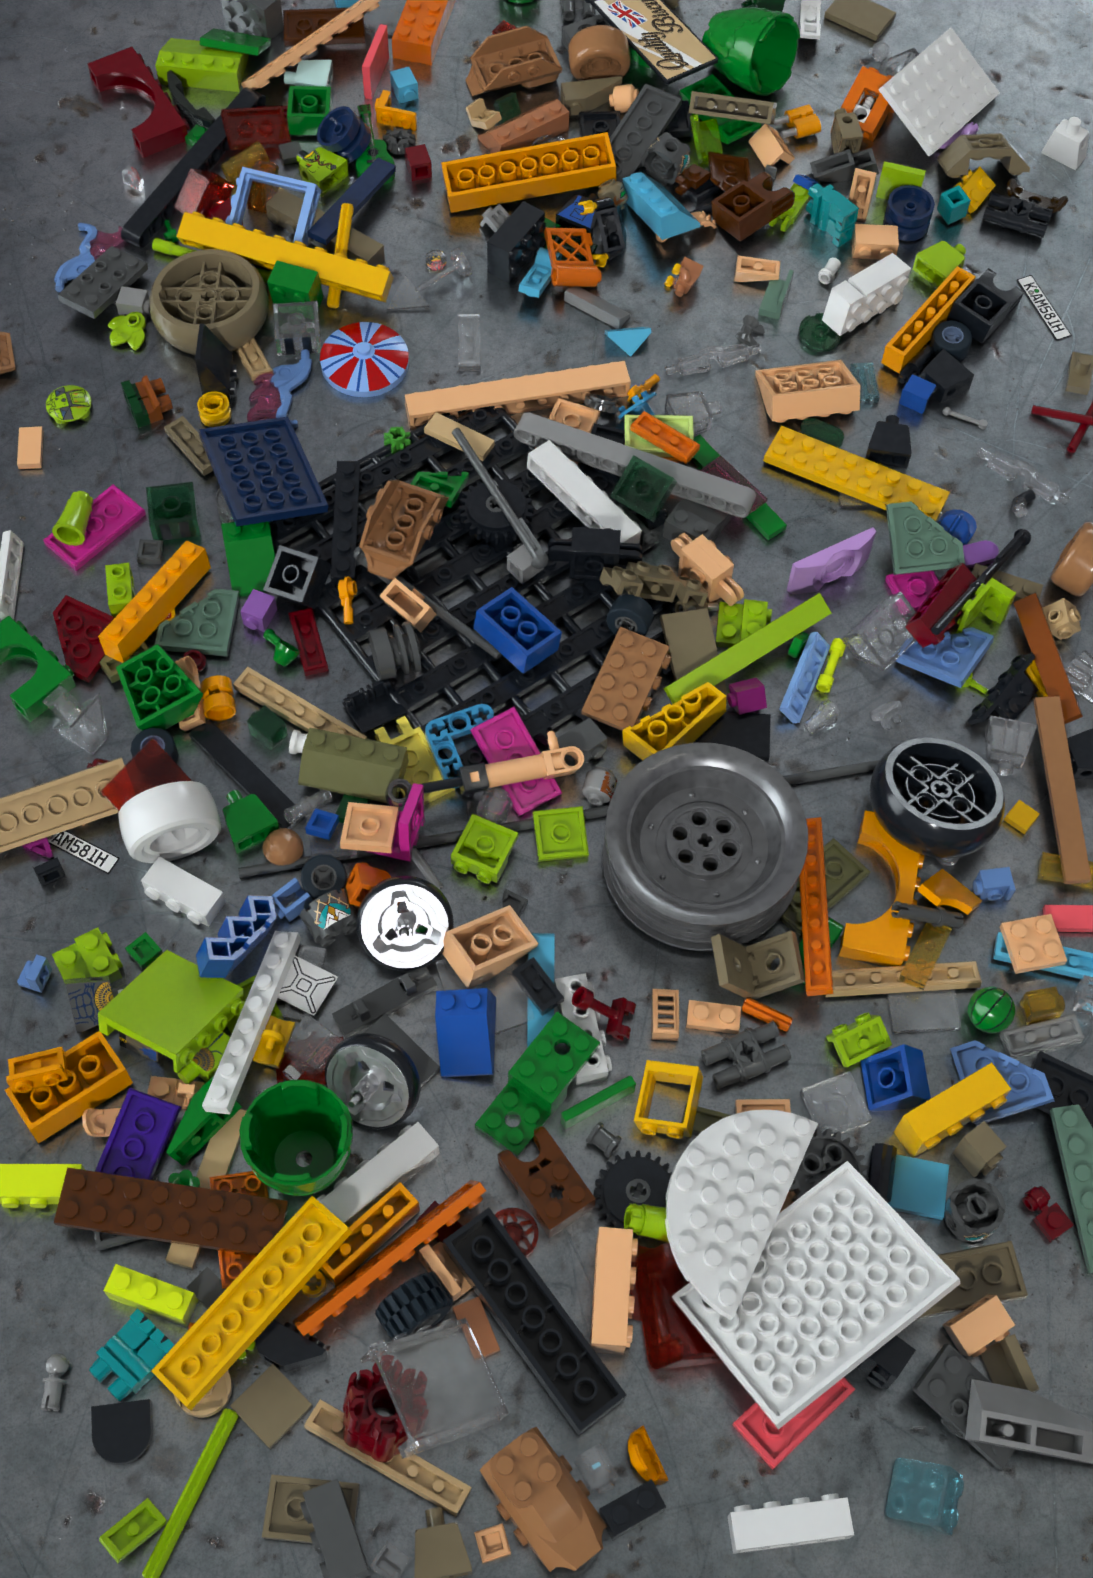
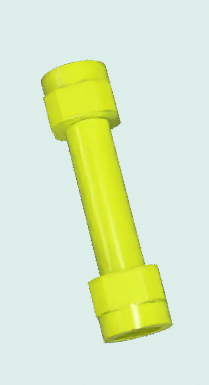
[816,638,847,693]

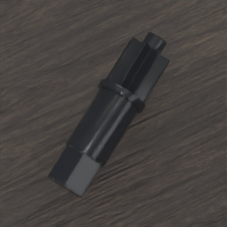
[898,345,935,384]

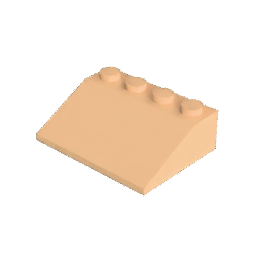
[755,360,860,423]

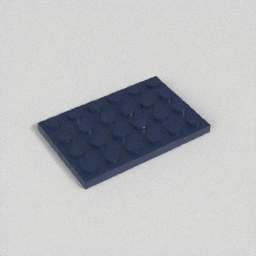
[199,416,328,527]

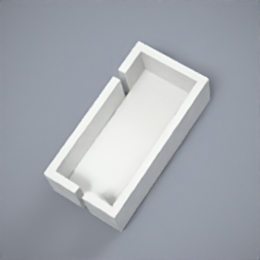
[822,253,911,336]

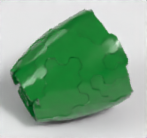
[702,7,800,96]
[239,1080,353,1196]

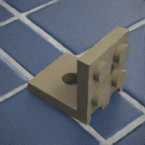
[711,930,805,1000]

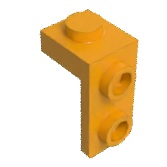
[375,90,417,131]

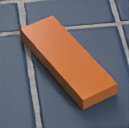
[630,411,700,464]

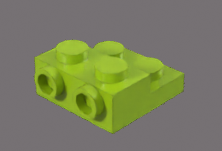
[715,599,772,648]
[451,814,518,884]
[51,927,123,983]

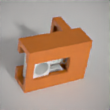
[841,66,894,142]

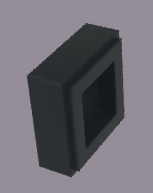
[33,857,65,886]

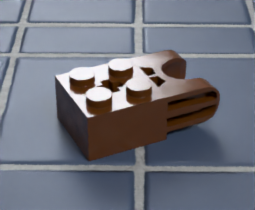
[711,172,795,241]
[497,1126,596,1238]

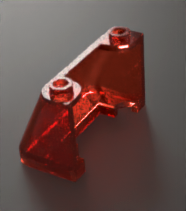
[635,1244,723,1369]

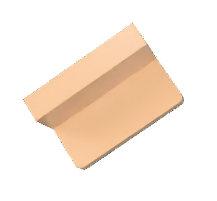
[748,124,795,168]

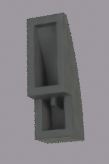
[810,148,879,182]

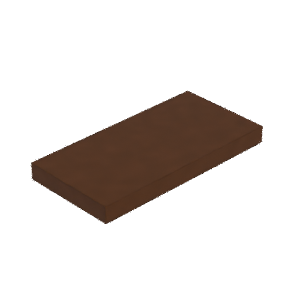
[283,8,365,46]

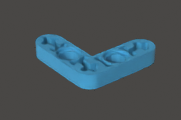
[425,704,494,788]

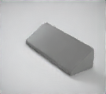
[564,287,631,329]

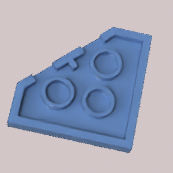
[895,627,994,688]
[950,1040,1054,1126]

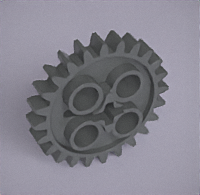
[789,1128,869,1202]

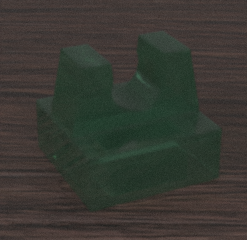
[493,92,521,121]

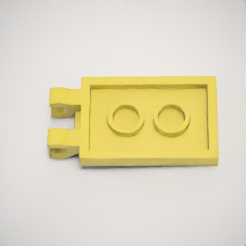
[374,716,455,805]

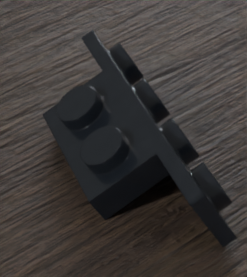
[968,653,1038,724]

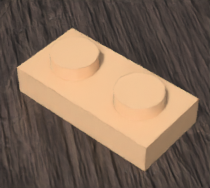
[686,1000,741,1034]

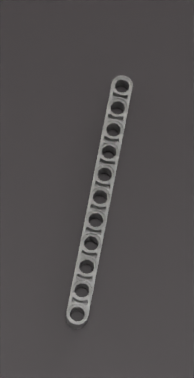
[513,412,756,518]

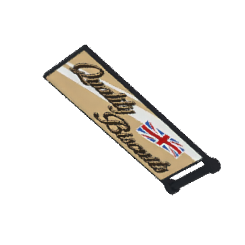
[585,0,718,85]

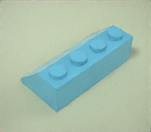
[622,172,700,240]

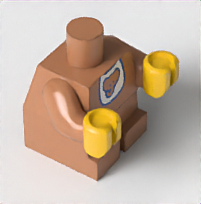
[664,256,704,297]

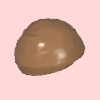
[263,828,304,866]

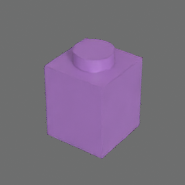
[240,589,277,632]

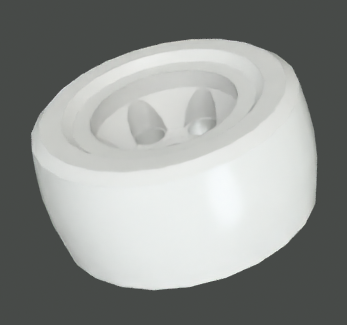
[118,781,221,863]

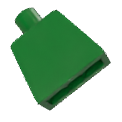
[222,790,279,854]

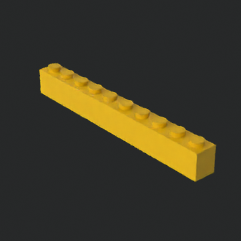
[176,212,394,303]

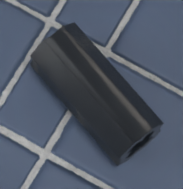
[868,1143,897,1203]

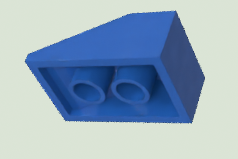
[435,988,496,1077]

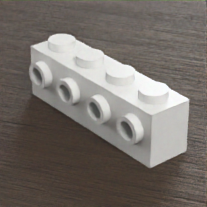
[554,973,612,1086]

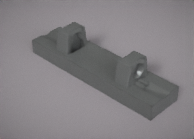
[332,966,438,1039]

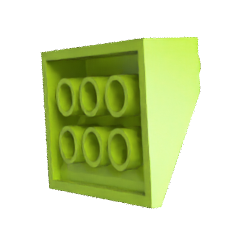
[155,38,249,92]

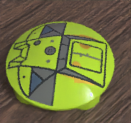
[46,385,91,424]

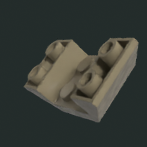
[937,133,1030,178]

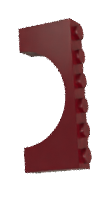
[87,47,189,158]

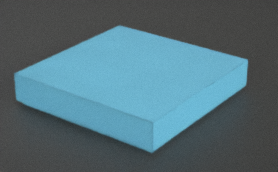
[888,1155,949,1220]

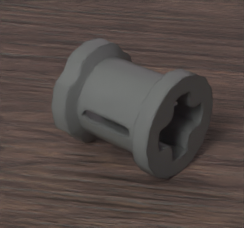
[586,1122,622,1158]

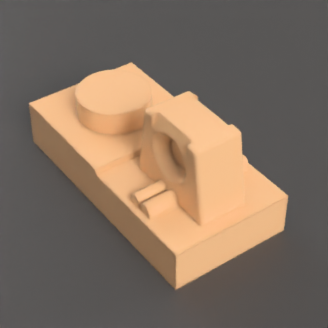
[147,1076,205,1109]

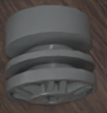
[368,621,422,681]

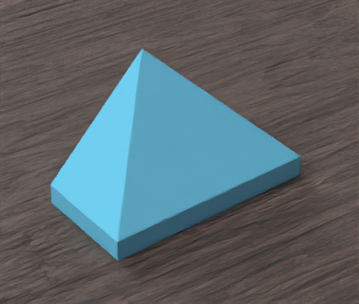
[605,327,651,357]

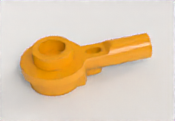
[627,374,660,404]
[338,576,357,624]

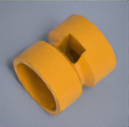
[200,675,236,721]

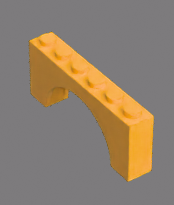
[838,810,924,967]

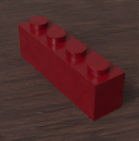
[905,563,977,648]

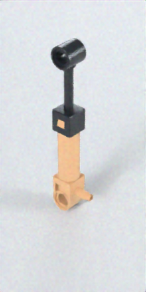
[385,731,584,807]

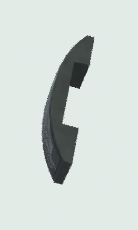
[167,70,215,129]

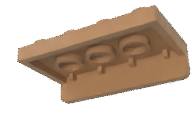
[581,627,672,730]

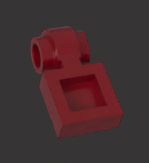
[1022,1186,1074,1242]

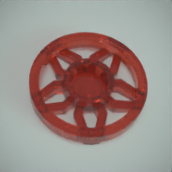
[495,1208,539,1257]

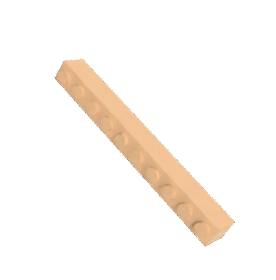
[405,361,631,430]

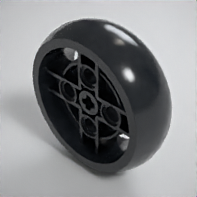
[870,737,1005,858]

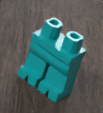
[806,183,859,247]
[89,1308,175,1401]

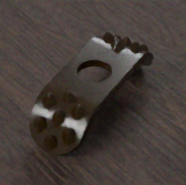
[1007,179,1068,213]

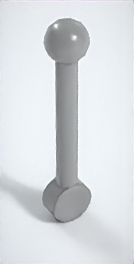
[942,407,988,429]

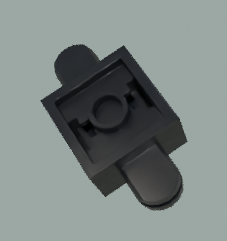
[547,527,643,580]

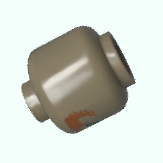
[597,179,628,210]

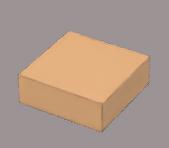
[474,1523,511,1564]

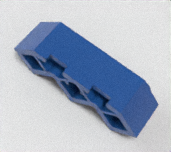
[196,895,277,978]

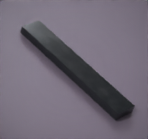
[189,719,305,829]

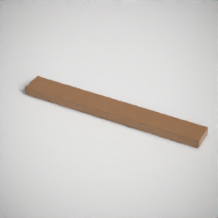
[1033,696,1092,884]

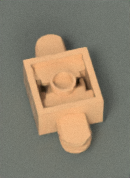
[671,533,744,606]

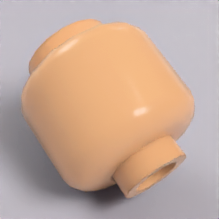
[609,84,639,113]

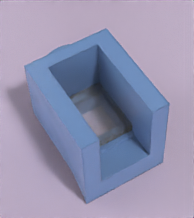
[271,878,313,922]

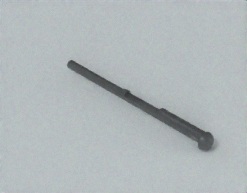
[452,428,549,569]
[353,546,502,659]

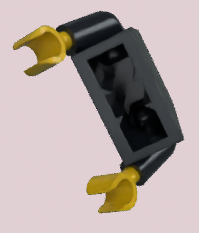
[578,197,627,267]

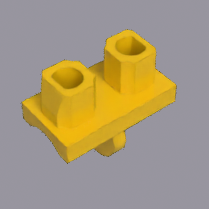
[253,1015,296,1069]

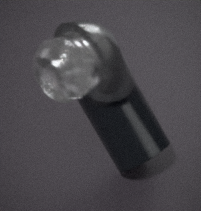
[1012,489,1036,518]

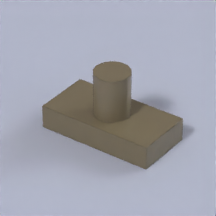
[1065,352,1093,395]

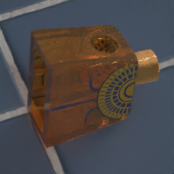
[247,160,279,213]

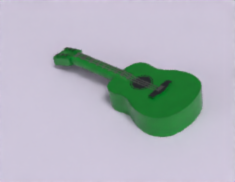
[356,104,395,185]

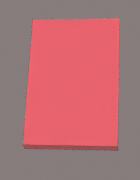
[362,24,389,100]

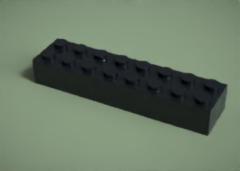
[443,1207,627,1436]

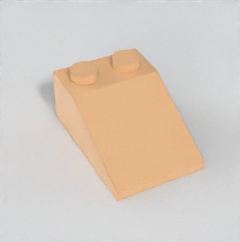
[442,905,539,989]

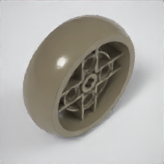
[149,249,269,355]

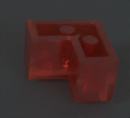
[174,168,234,218]

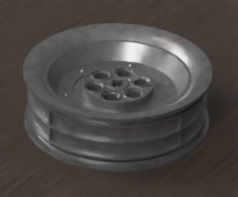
[602,743,808,951]

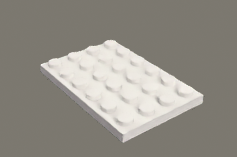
[878,27,1000,156]

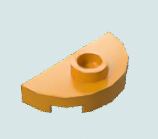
[628,1426,669,1485]

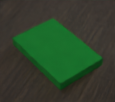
[200,28,271,56]

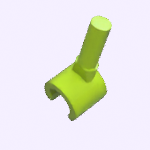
[962,673,989,694]

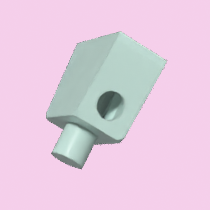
[284,59,333,87]

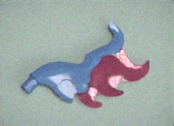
[54,223,124,292]
[247,349,312,428]

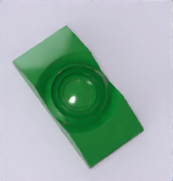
[679,74,761,144]

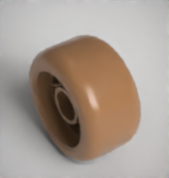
[568,25,630,81]
[1050,522,1093,597]

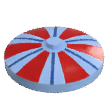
[320,322,409,397]

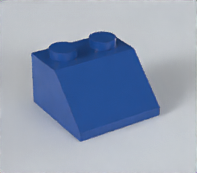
[861,1044,931,1112]

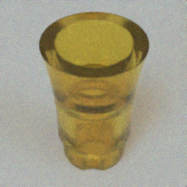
[221,141,271,183]

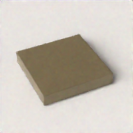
[230,1364,313,1449]

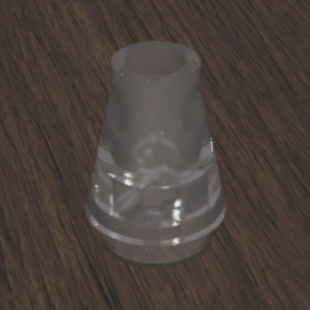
[803,700,841,734]

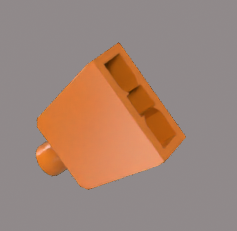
[345,862,400,907]

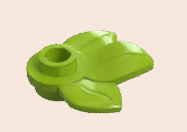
[108,312,146,351]

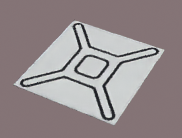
[278,956,338,1016]

